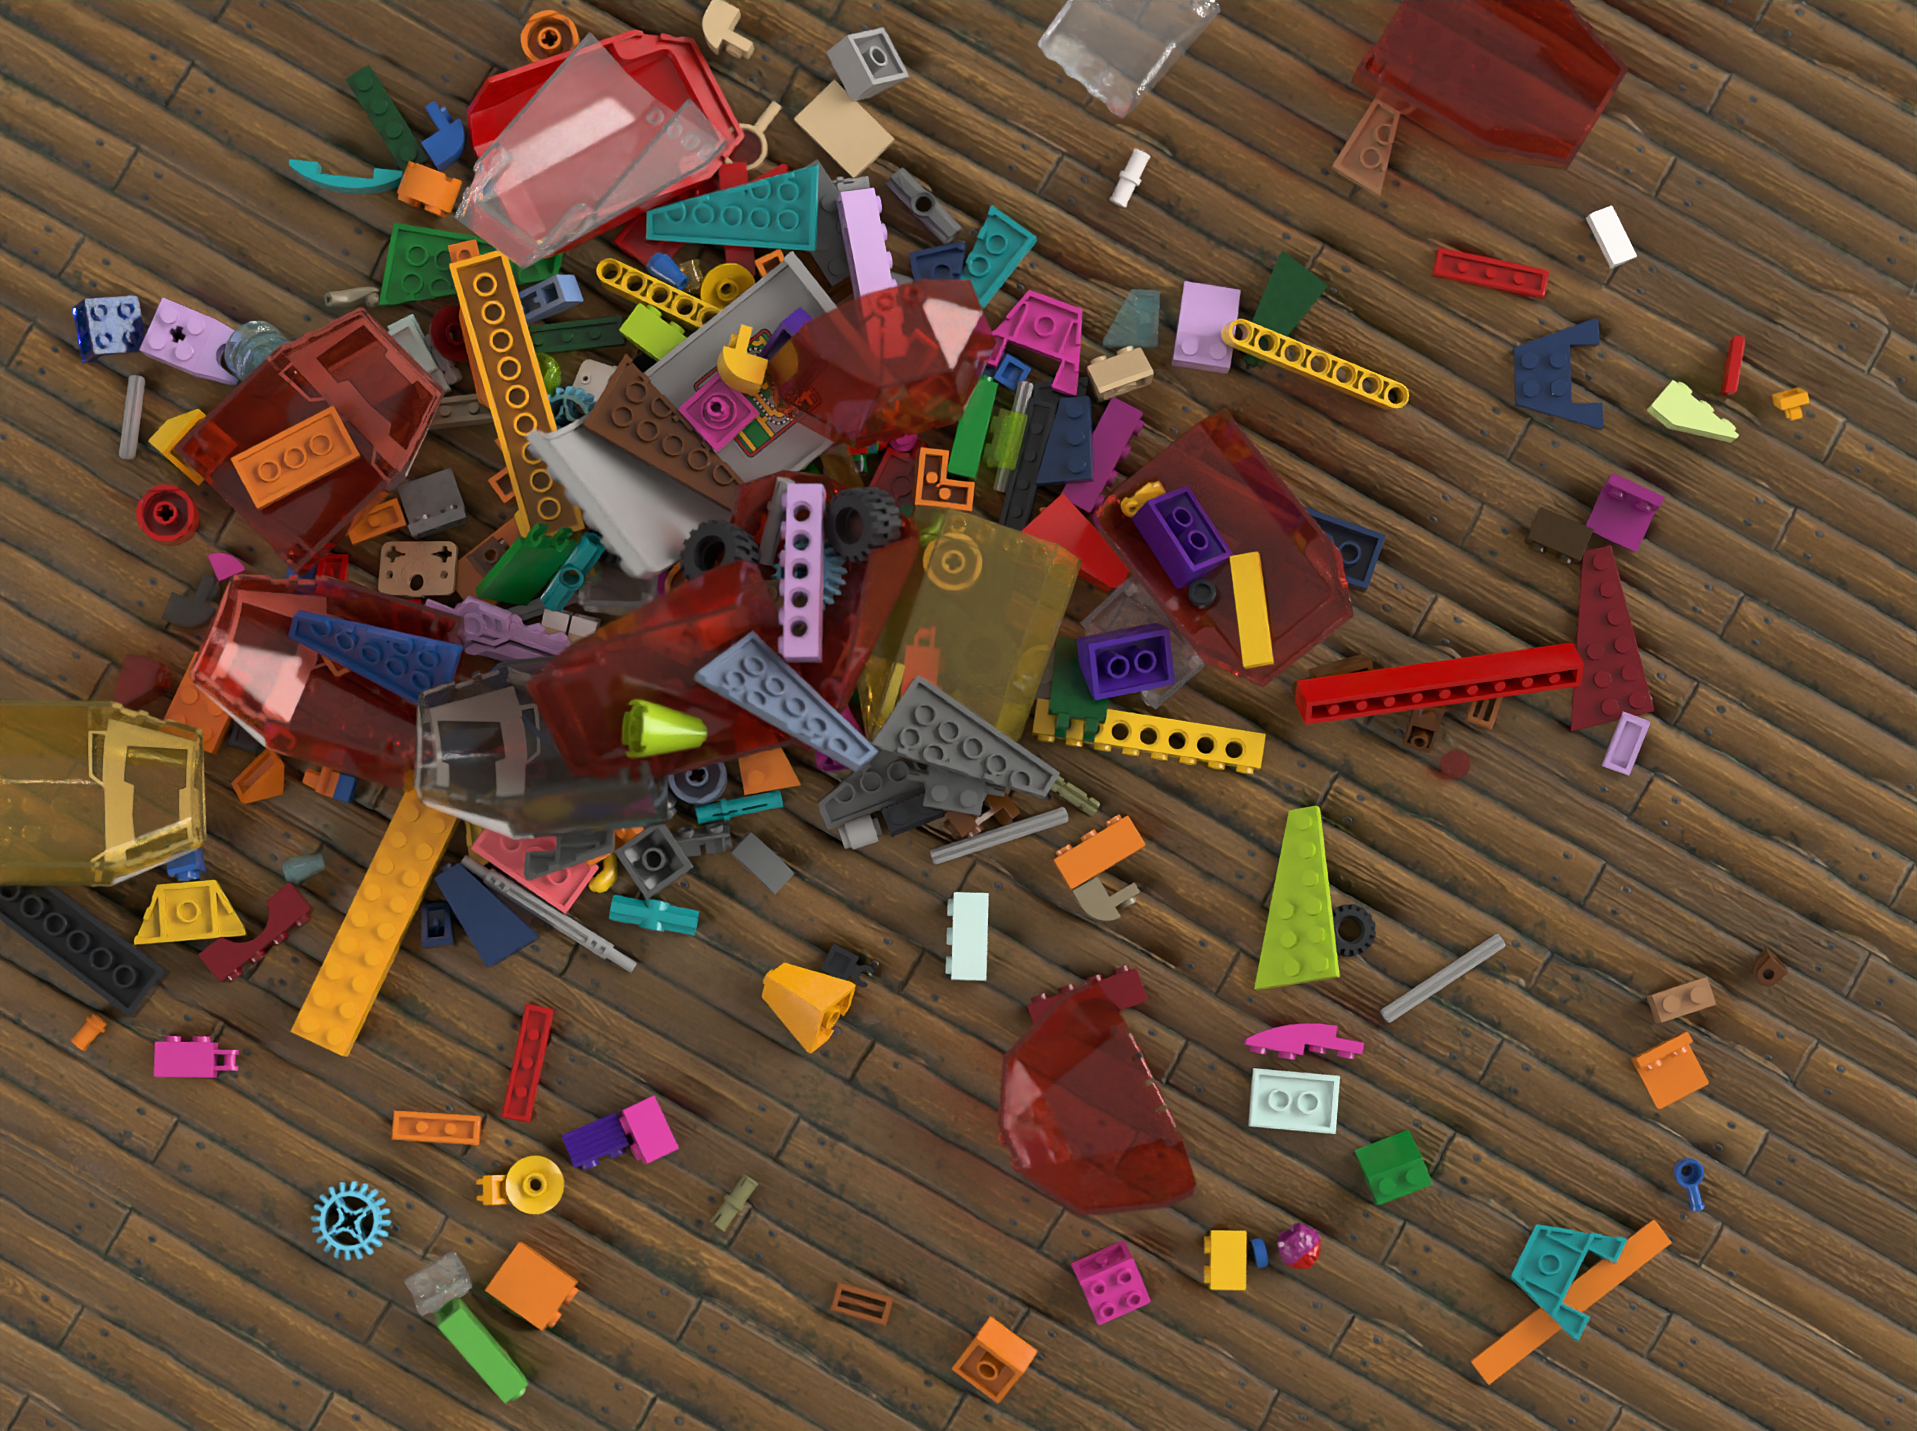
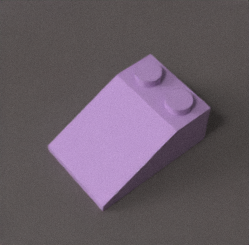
[1171,281,1241,374]

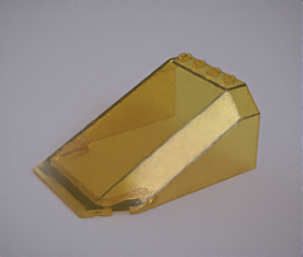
[857,505,1082,766]

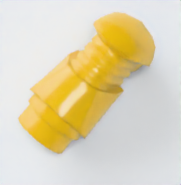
[1121,480,1166,517]

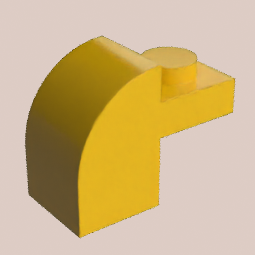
[717,324,768,396]

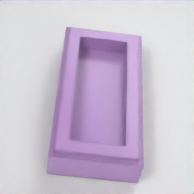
[1602,712,1650,776]

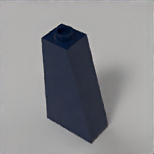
[434,862,540,968]

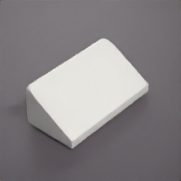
[1586,206,1637,269]

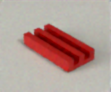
[1720,335,1746,397]

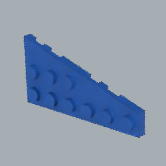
[288,610,463,711]

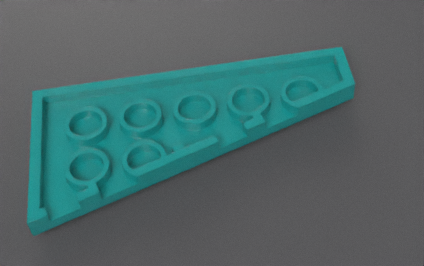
[646,164,819,251]

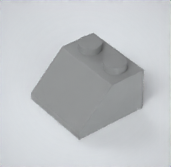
[826,27,909,102]

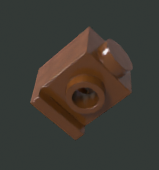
[466,536,510,578]

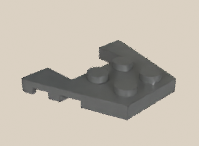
[524,779,618,881]

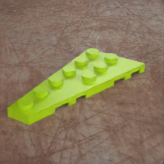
[1254,806,1340,990]

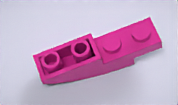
[1244,1024,1364,1060]

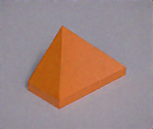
[231,748,284,804]

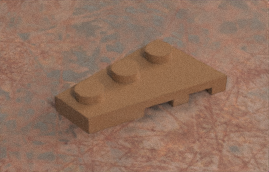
[1331,96,1401,198]

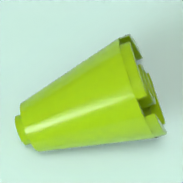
[622,699,707,758]

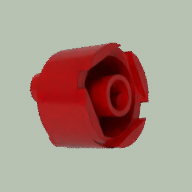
[136,484,200,546]

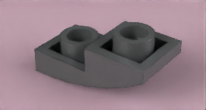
[730,832,794,894]

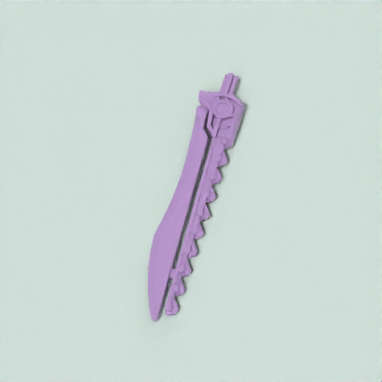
[422,595,735,728]

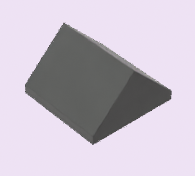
[615,819,693,899]

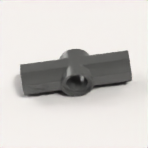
[885,167,962,245]

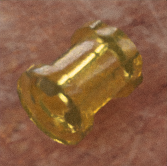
[678,259,703,295]

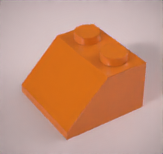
[952,1316,1038,1404]

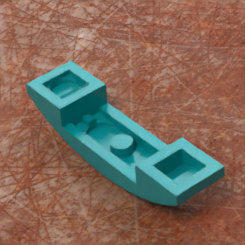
[289,159,404,194]

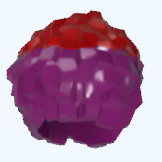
[1277,1223,1321,1270]

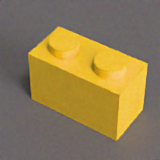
[1204,1230,1246,1290]

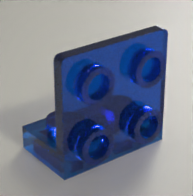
[72,296,145,363]

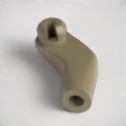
[324,286,381,308]

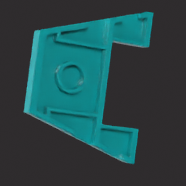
[1510,1224,1628,1342]

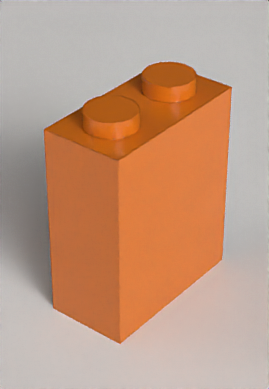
[485,1241,579,1331]

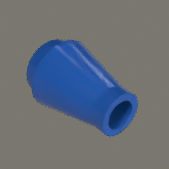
[646,252,689,290]

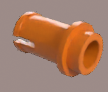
[70,1013,107,1051]

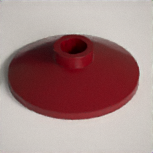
[429,305,469,362]

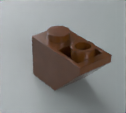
[1403,705,1446,753]

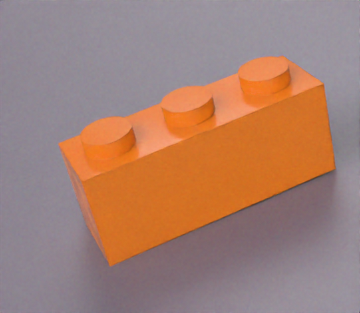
[1053,814,1146,891]

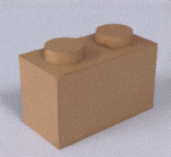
[1646,977,1716,1023]

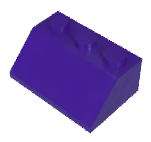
[1131,485,1234,589]
[1076,622,1175,700]

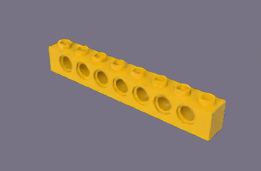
[1032,698,1266,774]

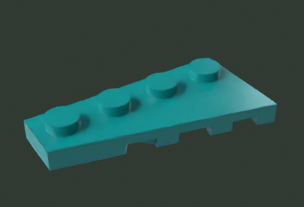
[955,205,1037,329]

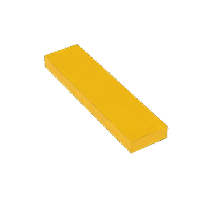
[1230,551,1274,669]

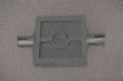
[907,765,1006,817]

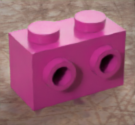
[618,1096,679,1164]

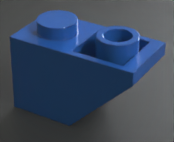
[166,837,207,882]

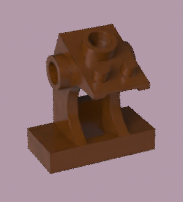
[942,789,1021,840]

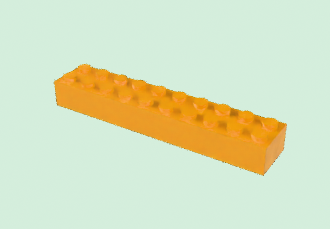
[449,249,586,537]
[290,768,473,1057]

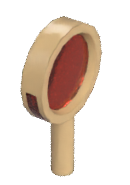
[724,101,782,173]

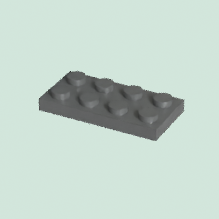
[804,159,850,287]

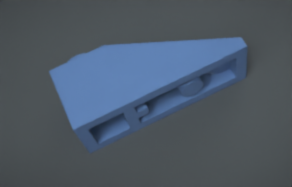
[519,274,584,325]

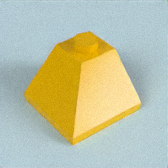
[148,409,237,486]

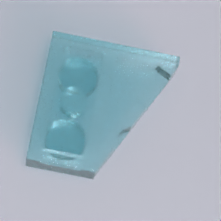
[1103,289,1160,349]

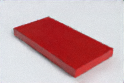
[613,176,720,267]

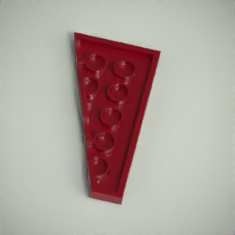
[1569,545,1654,732]

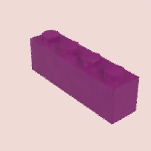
[1061,397,1145,517]

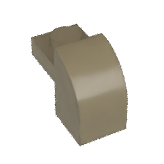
[1072,877,1140,922]

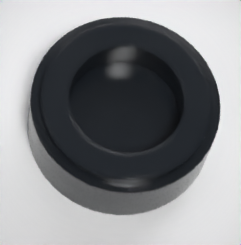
[1187,578,1217,609]

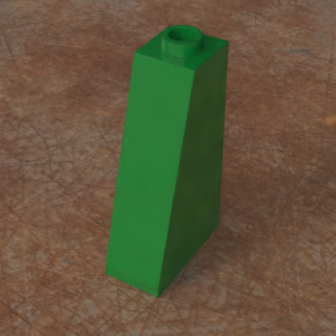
[947,375,998,486]

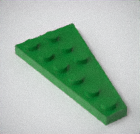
[379,223,563,308]

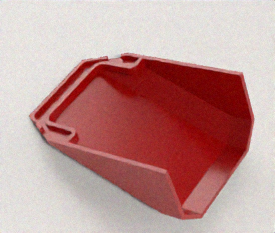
[466,30,745,260]

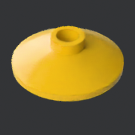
[700,263,755,310]
[506,1156,564,1214]

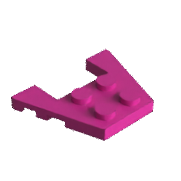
[972,290,1083,397]

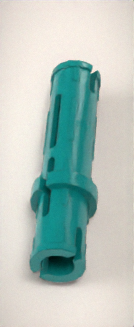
[695,789,783,825]

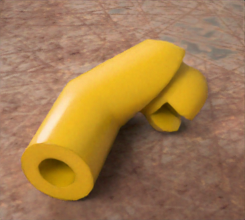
[588,853,618,893]

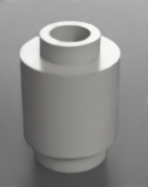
[838,814,882,850]

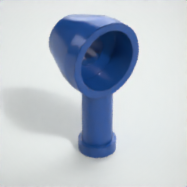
[1674,1158,1705,1212]

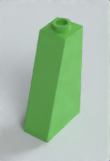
[434,1293,528,1404]

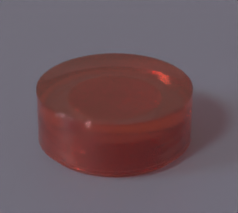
[1440,750,1470,780]

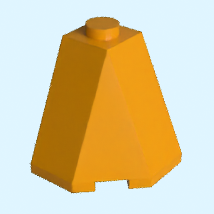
[762,963,856,1054]

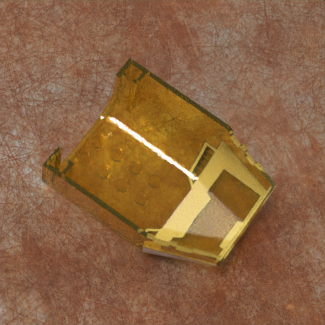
[0,700,206,886]

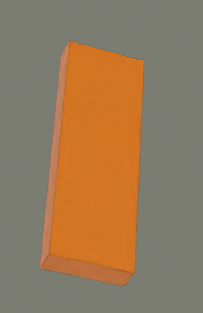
[392,1111,482,1145]

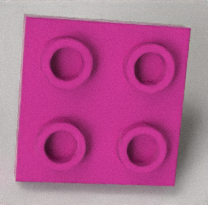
[678,372,760,453]

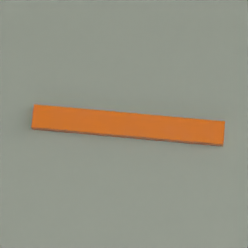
[1470,1219,1672,1385]

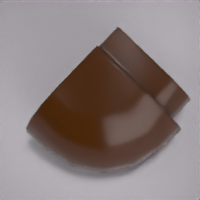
[1752,948,1788,986]

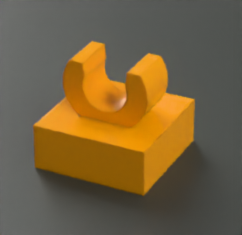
[1772,387,1809,421]
[476,1175,510,1205]

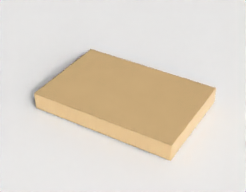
[794,80,894,178]

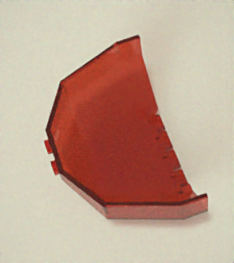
[764,279,996,450]
[997,979,1199,1216]

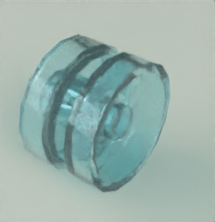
[224,321,297,394]

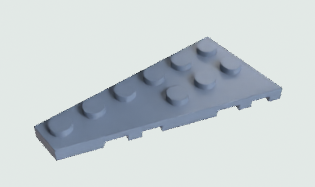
[694,631,878,772]

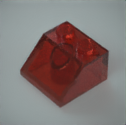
[111,653,172,715]

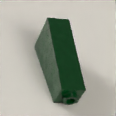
[1240,251,1328,370]

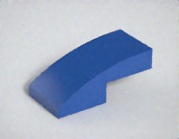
[965,340,1032,393]

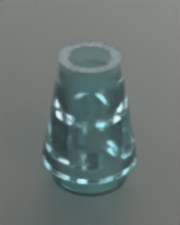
[281,853,326,885]

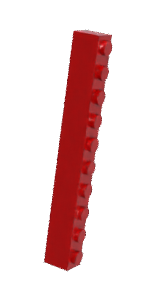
[1295,643,1584,725]

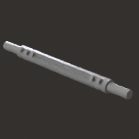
[460,855,637,973]

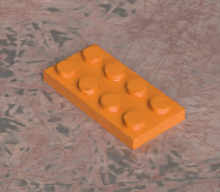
[230,406,361,511]

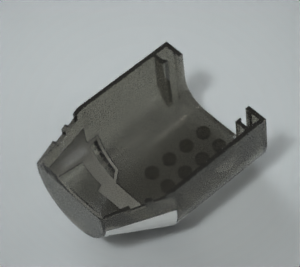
[413,645,668,840]

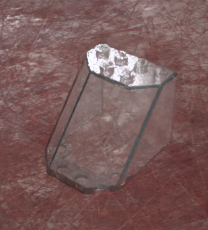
[1036,0,1221,118]

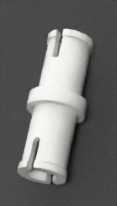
[1109,149,1150,208]

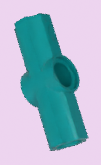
[540,532,606,612]
[609,895,699,936]

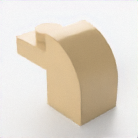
[703,0,754,59]

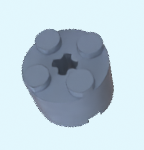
[668,746,727,806]

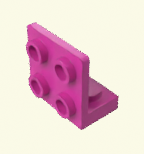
[1071,1240,1151,1325]

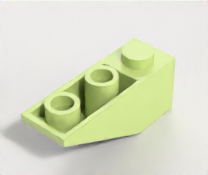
[1647,380,1739,443]

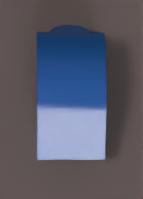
[421,101,467,172]

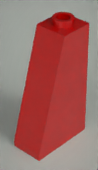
[1016,493,1133,593]

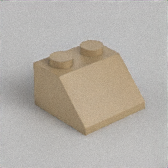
[1086,346,1154,403]

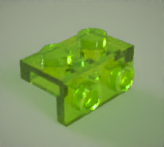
[982,408,1028,471]

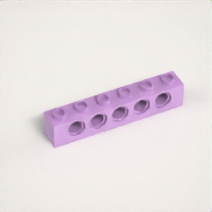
[778,484,825,662]

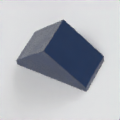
[421,901,456,949]

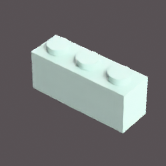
[946,892,989,981]

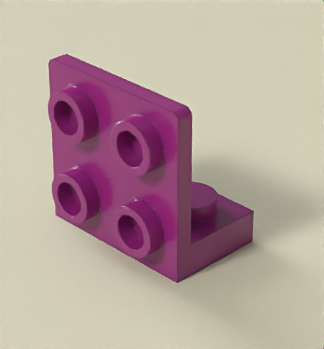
[1585,473,1665,552]

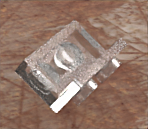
[404,1251,473,1317]

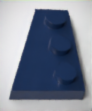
[1035,396,1094,487]

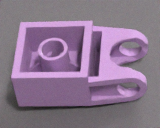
[140,298,254,386]

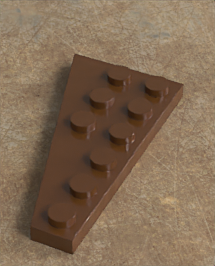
[583,354,749,514]

